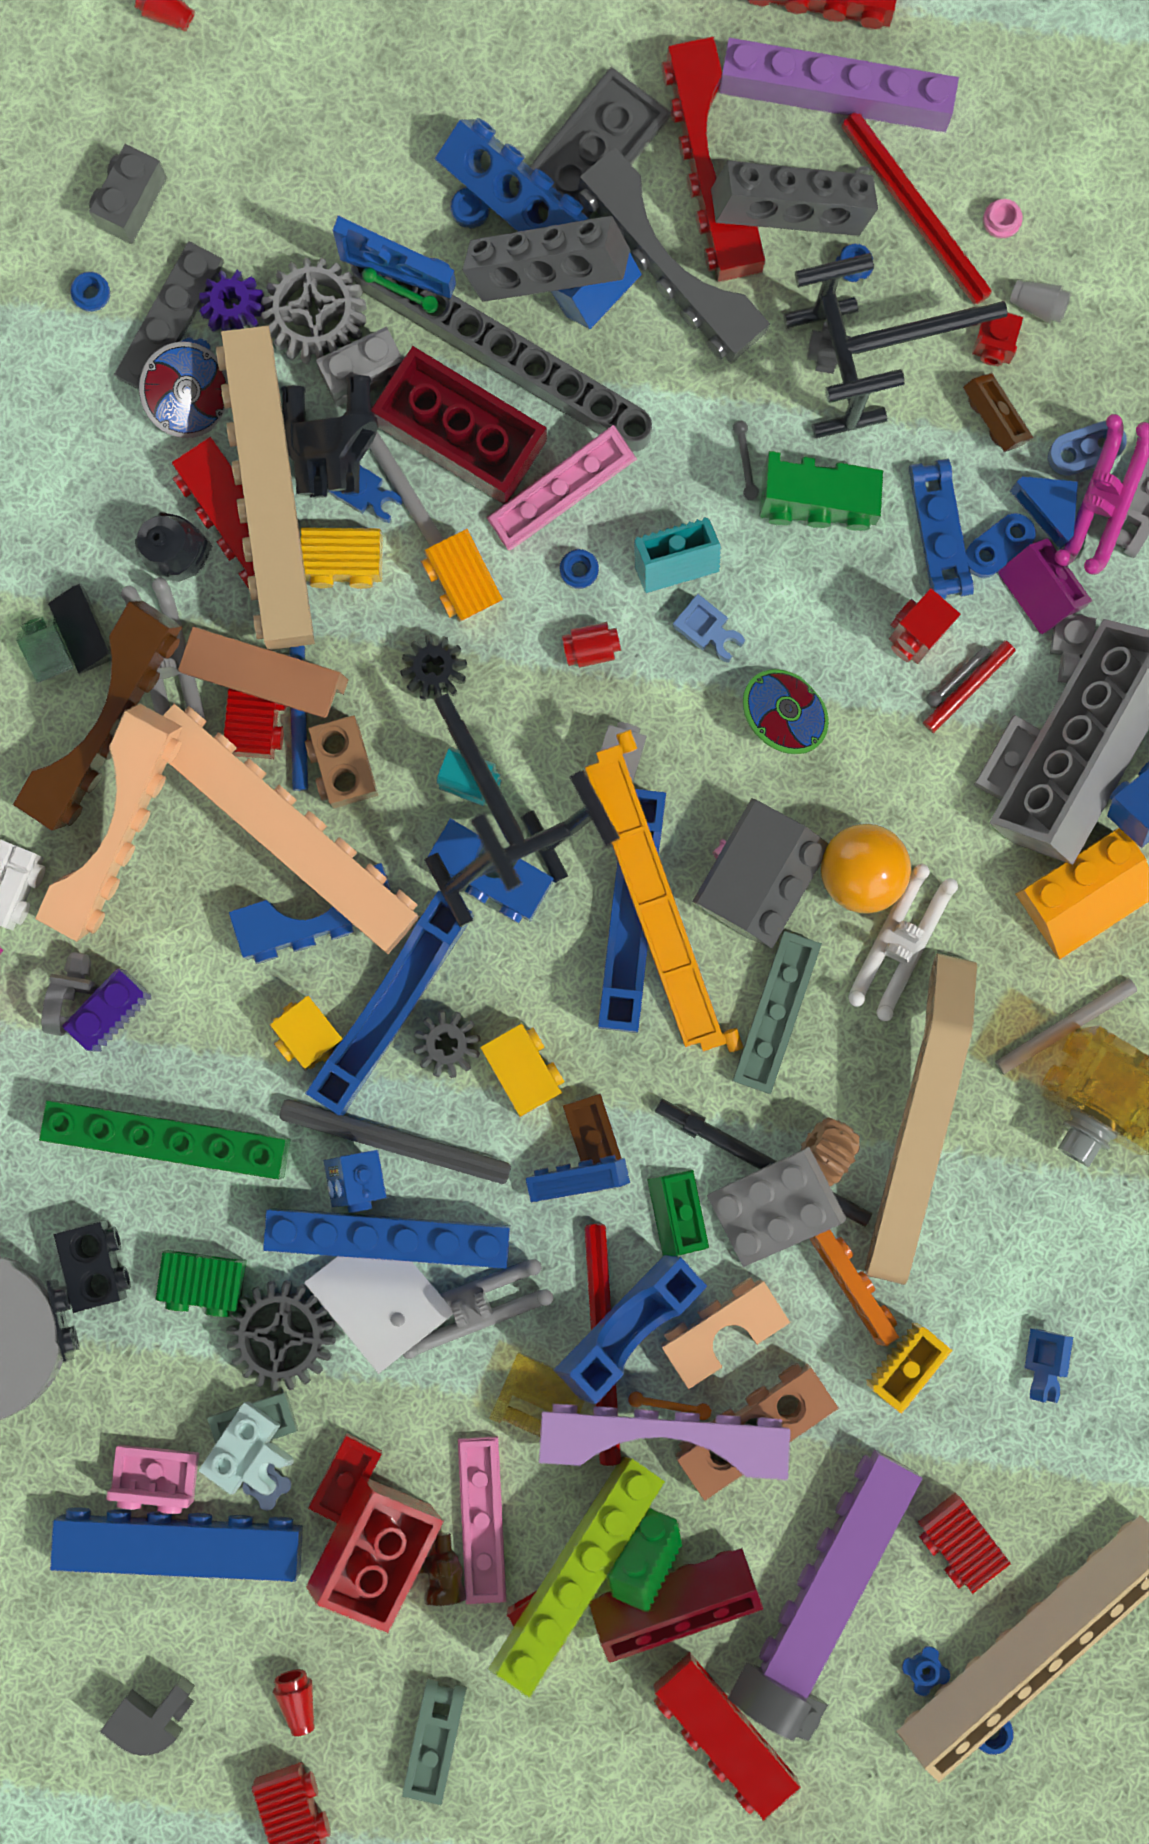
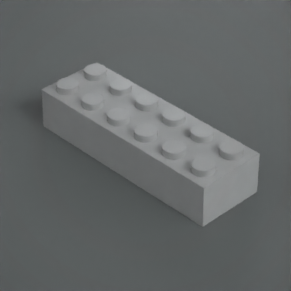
[989,619,1149,865]

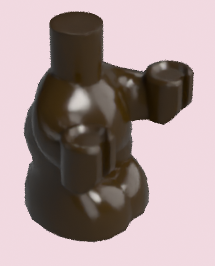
[418,1533,466,1606]

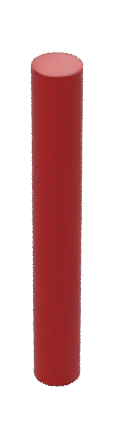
[923,640,1016,733]

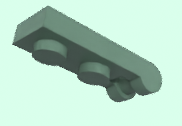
[402,1678,467,1805]

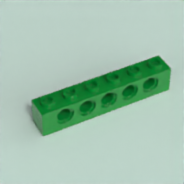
[39,1101,291,1180]

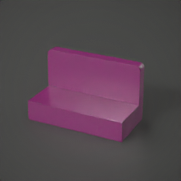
[998,538,1092,634]

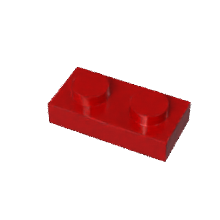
[308,1433,382,1523]

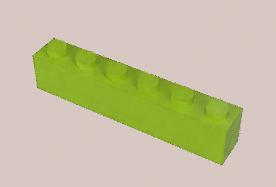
[488,1457,665,1699]

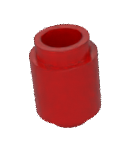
[562,622,621,668]

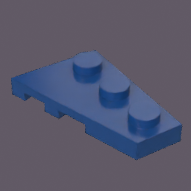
[333,215,456,299]

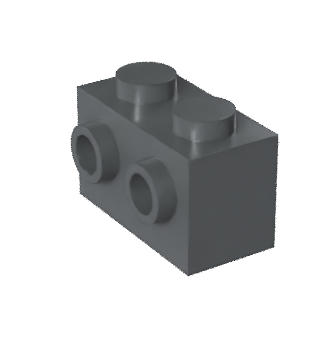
[89,144,167,245]

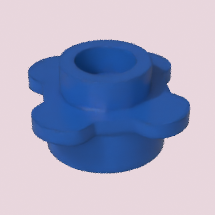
[902,1646,950,1696]

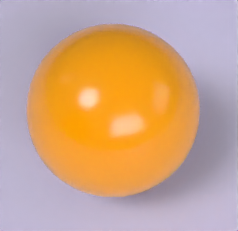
[821,824,911,913]

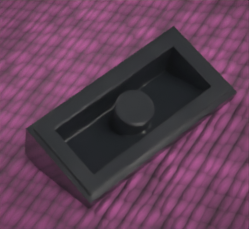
[48,583,112,674]

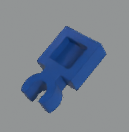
[329,465,402,523]

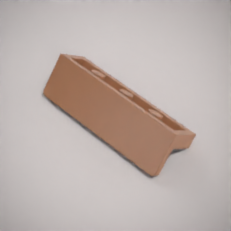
[178,627,349,718]

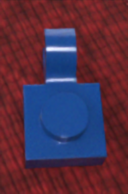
[1025,1328,1074,1403]

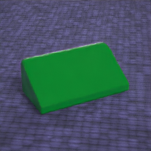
[647,1170,709,1256]

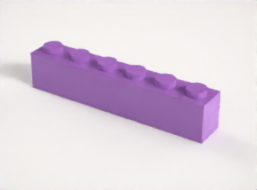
[719,38,959,133]
[759,1449,923,1698]

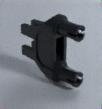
[280,375,378,499]

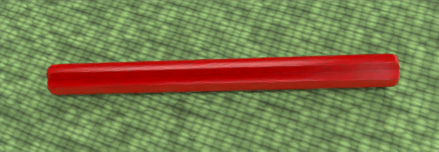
[841,112,992,304]
[584,1223,621,1466]

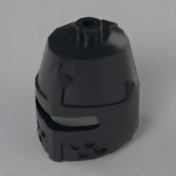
[135,512,212,582]

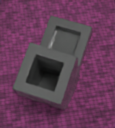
[727,1662,828,1741]
[100,1676,195,1756]

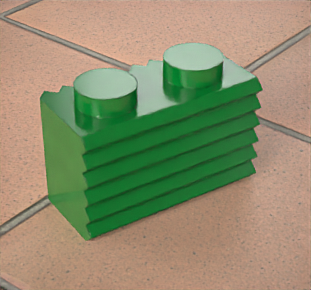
[155,1250,247,1317]
[608,1508,683,1611]

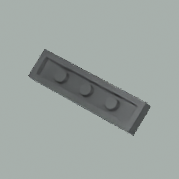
[114,241,224,390]

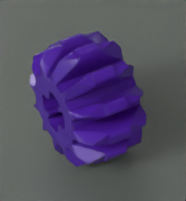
[199,269,266,332]

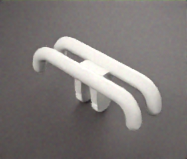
[848,864,958,1021]

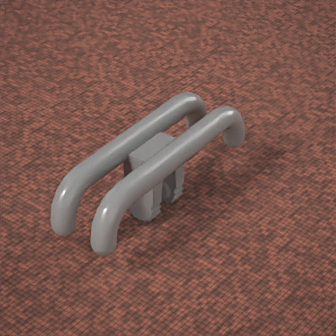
[121,577,205,719]
[390,1259,553,1359]

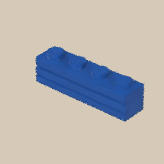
[526,1155,630,1203]

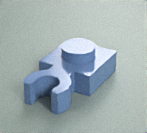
[672,594,745,663]

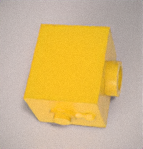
[270,995,343,1071]

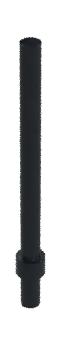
[655,1098,872,1227]

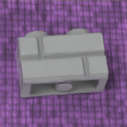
[316,326,403,407]

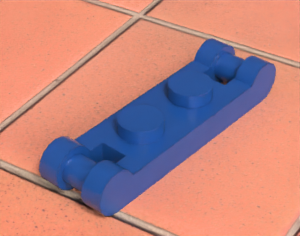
[909,458,974,599]

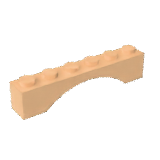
[35,704,183,942]

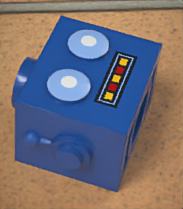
[323,1150,387,1213]

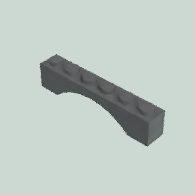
[578,147,770,363]

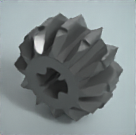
[413,1011,481,1078]

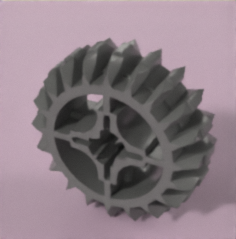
[226,1280,336,1391]

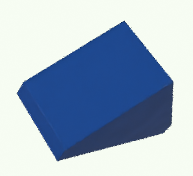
[1010,476,1078,549]

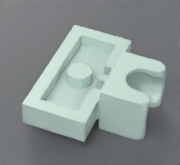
[198,1401,294,1495]

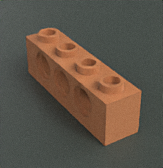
[675,1363,839,1501]

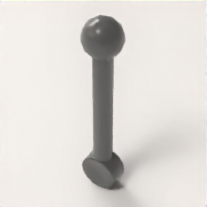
[733,420,759,500]
[926,646,990,707]

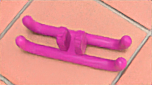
[1055,414,1149,575]

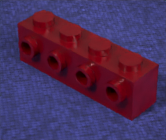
[589,1548,764,1663]

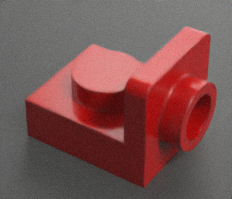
[972,313,1024,366]

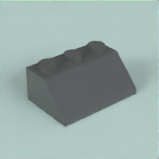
[692,798,829,948]

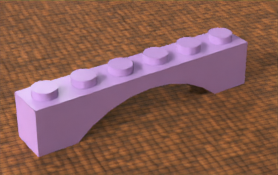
[539,1404,790,1480]

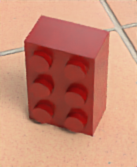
[306,1475,444,1633]

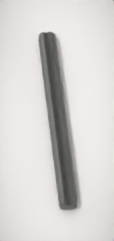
[279,1099,511,1184]

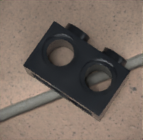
[53,1220,131,1313]

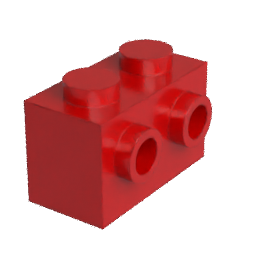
[889,588,961,664]

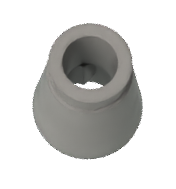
[1010,280,1071,324]

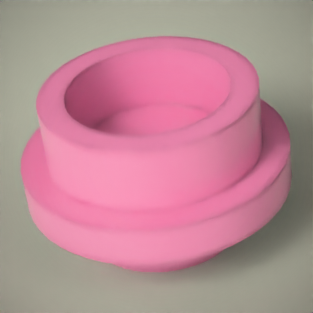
[983,199,1023,239]

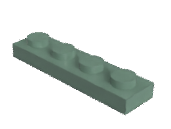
[732,931,822,1094]

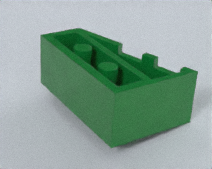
[760,451,884,531]

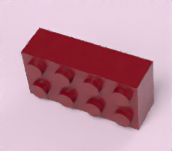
[371,346,547,504]

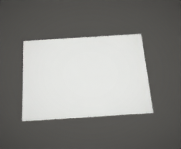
[304,1256,453,1374]

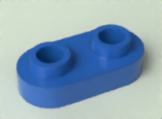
[966,513,1036,578]

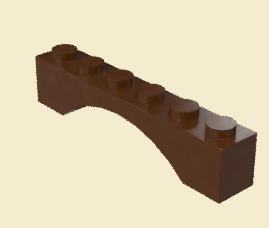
[13,600,182,831]

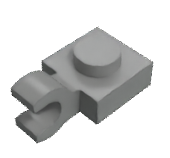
[1050,614,1097,683]

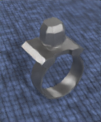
[41,952,99,1036]

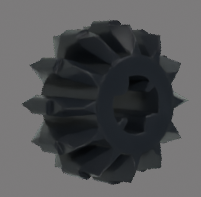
[400,635,467,701]

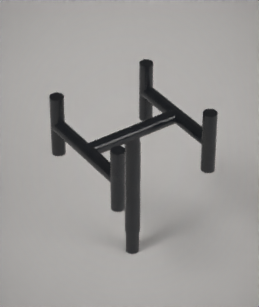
[783,253,1008,439]
[424,693,620,928]

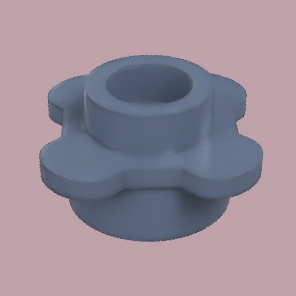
[242,1463,291,1511]

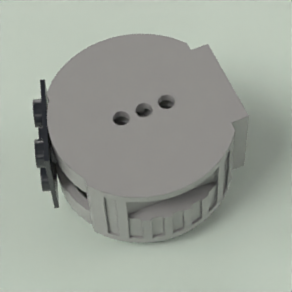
[0,1256,79,1420]

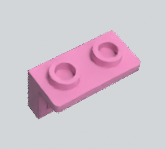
[106,1444,199,1514]

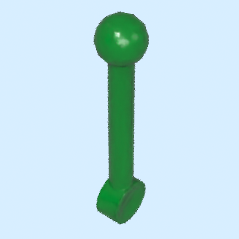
[362,267,438,313]

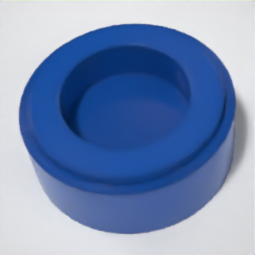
[451,187,490,228]

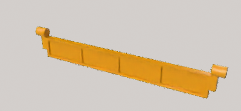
[584,729,744,1052]

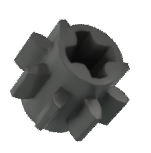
[807,322,851,374]

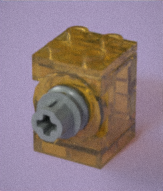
[1042,1026,1149,1167]

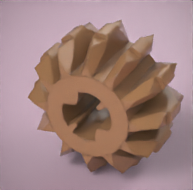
[800,1117,860,1187]

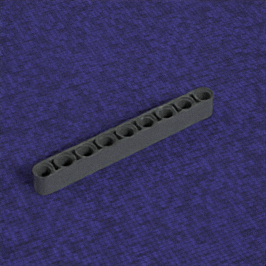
[351,264,652,452]

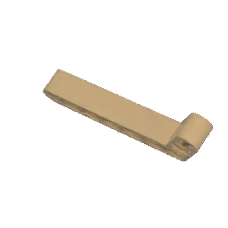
[865,953,977,1285]

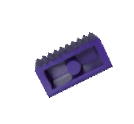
[62,968,151,1052]

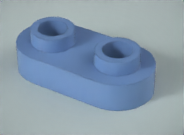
[1048,421,1127,476]

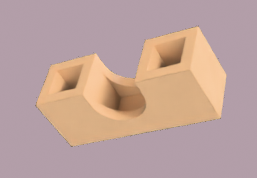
[661,1277,791,1389]

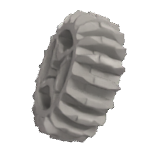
[261,257,367,365]

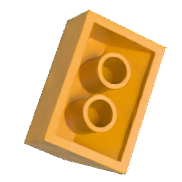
[1015,828,1149,960]

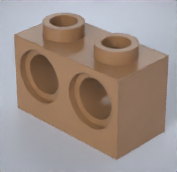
[305,715,379,809]

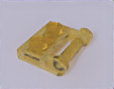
[489,1352,585,1438]

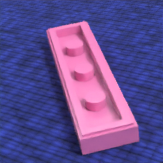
[486,425,637,550]
[458,1436,506,1604]

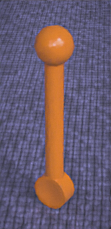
[628,1392,711,1420]

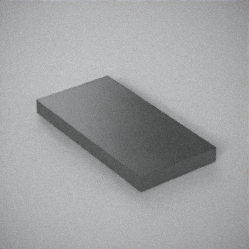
[516,66,671,218]

